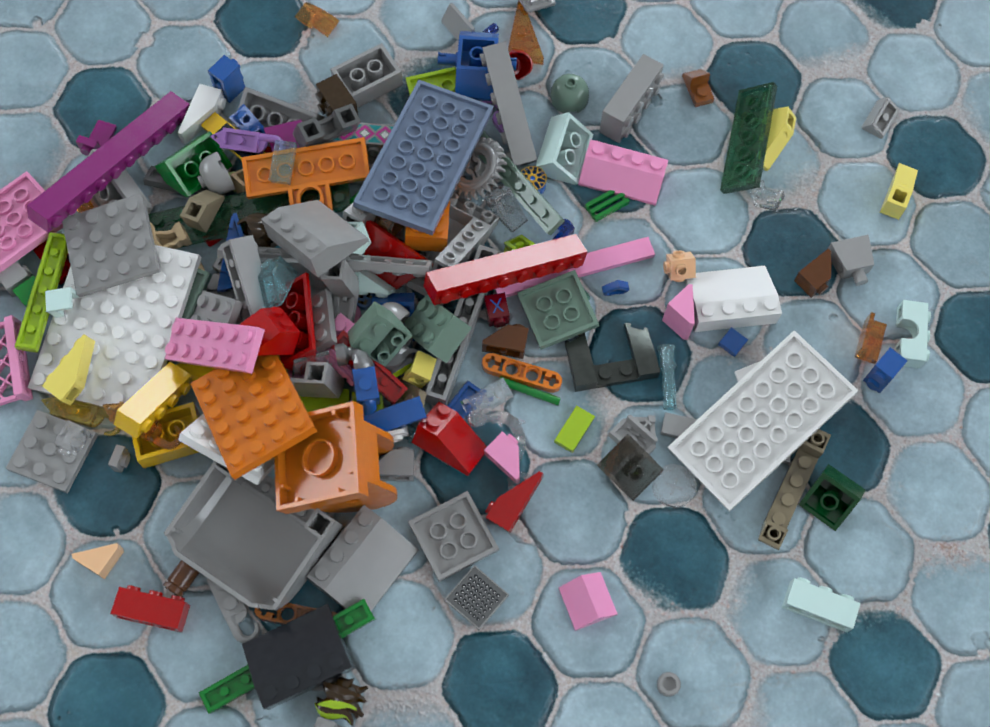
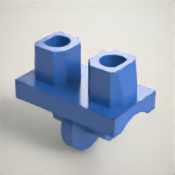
[229,104,265,134]

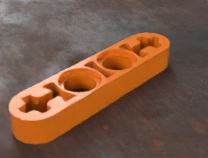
[482,353,562,393]

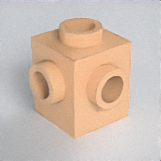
[663,250,696,282]

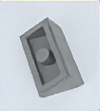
[441,3,475,41]
[861,97,900,139]

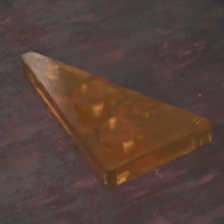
[508,0,544,65]

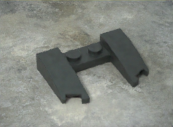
[565,323,660,392]

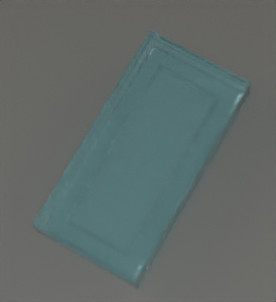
[268,140,297,185]

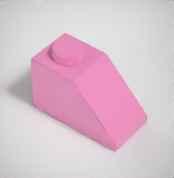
[484,431,520,484]

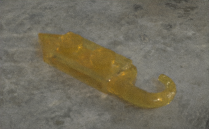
[41,397,121,436]

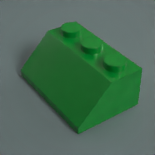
[155,131,233,198]

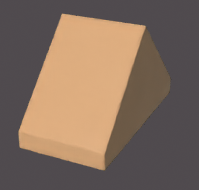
[72,543,124,579]

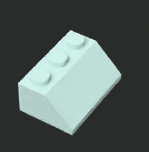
[536,112,593,185]

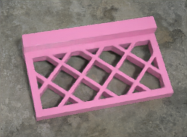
[0,315,33,406]

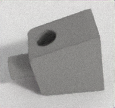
[828,235,874,286]

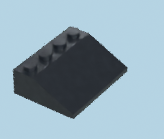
[242,604,356,710]

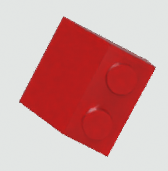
[239,307,300,355]

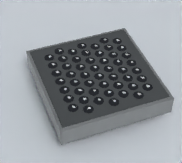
[444,565,509,630]

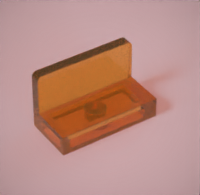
[855,312,887,364]

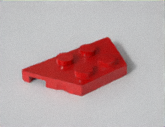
[364,220,433,289]

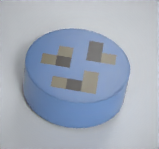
[357,293,374,310]

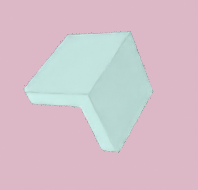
[45,287,79,318]

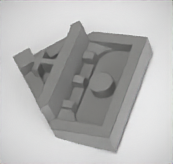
[608,415,658,464]

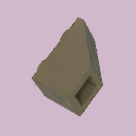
[180,190,225,233]

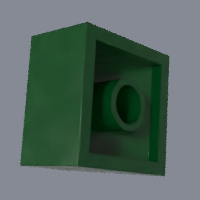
[799,464,865,531]

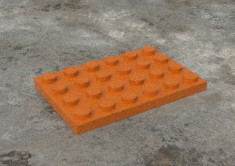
[190,355,318,480]

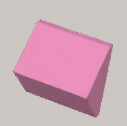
[662,284,695,340]
[558,572,618,631]

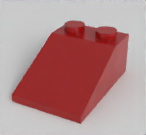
[412,402,487,476]

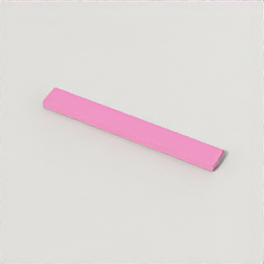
[495,237,655,298]

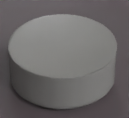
[656,672,681,697]

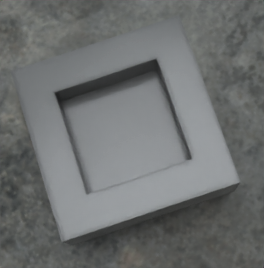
[108,444,130,473]

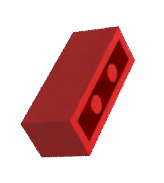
[110,585,190,633]

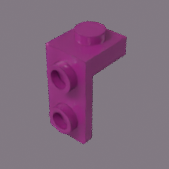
[76,120,117,156]

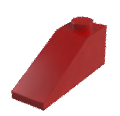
[485,471,544,533]

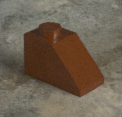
[794,249,831,298]
[482,324,529,359]

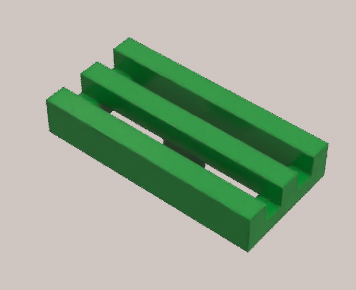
[585,190,630,222]

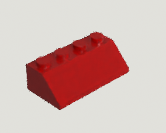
[275,272,316,374]

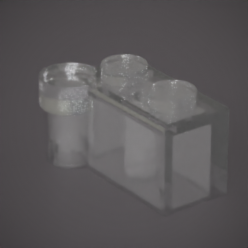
[460,378,514,427]

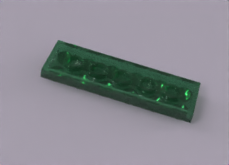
[720,82,777,194]

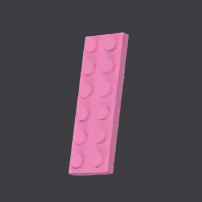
[165,318,265,374]

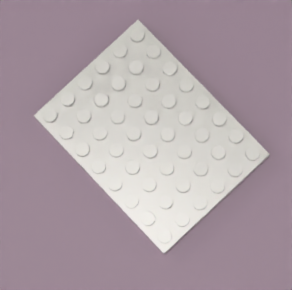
[28,245,202,411]

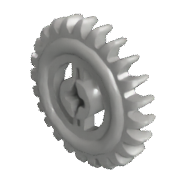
[454,137,507,201]

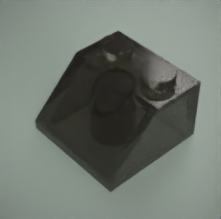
[597,434,664,501]

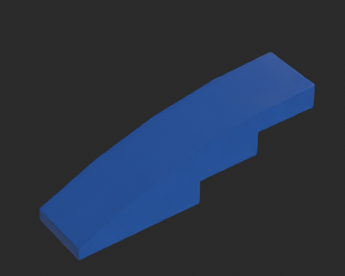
[364,396,427,432]

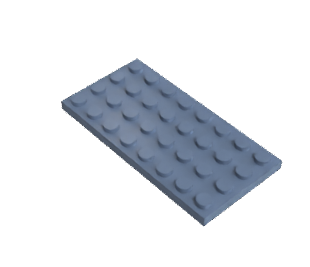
[353,80,494,236]

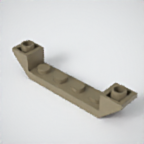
[758,429,831,550]

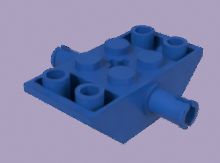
[438,31,517,101]

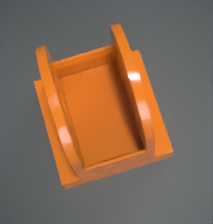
[274,401,398,514]

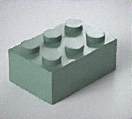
[404,295,472,363]

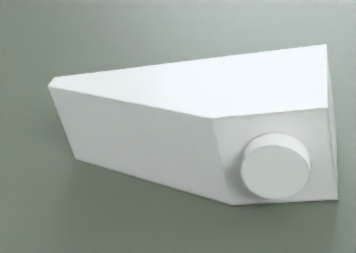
[178,84,226,144]

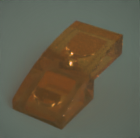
[295,2,340,37]

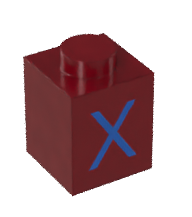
[484,292,510,328]

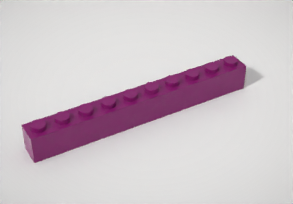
[27,91,190,232]

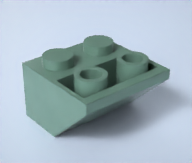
[348,301,412,367]

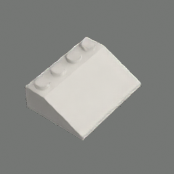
[685,266,782,332]

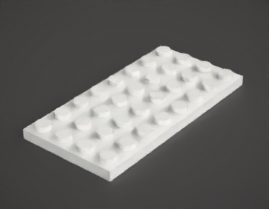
[668,330,859,512]

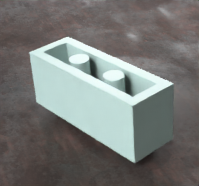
[782,577,861,633]

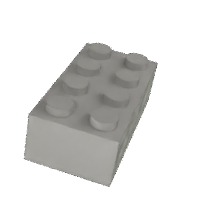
[599,54,664,143]

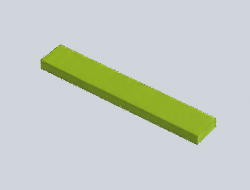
[15,232,68,353]

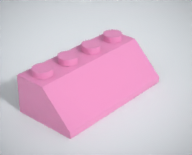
[578,139,668,206]

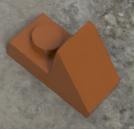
[682,69,715,107]

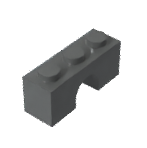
[292,104,361,148]

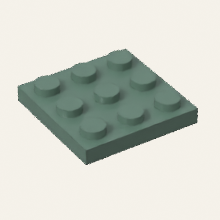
[517,270,599,350]

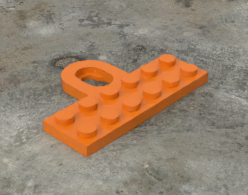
[241,137,370,211]

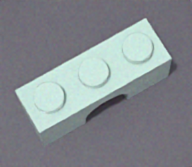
[895,300,931,369]

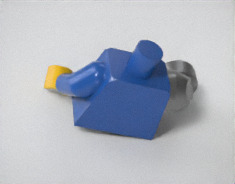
[335,343,380,416]

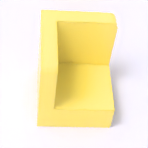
[402,351,437,388]

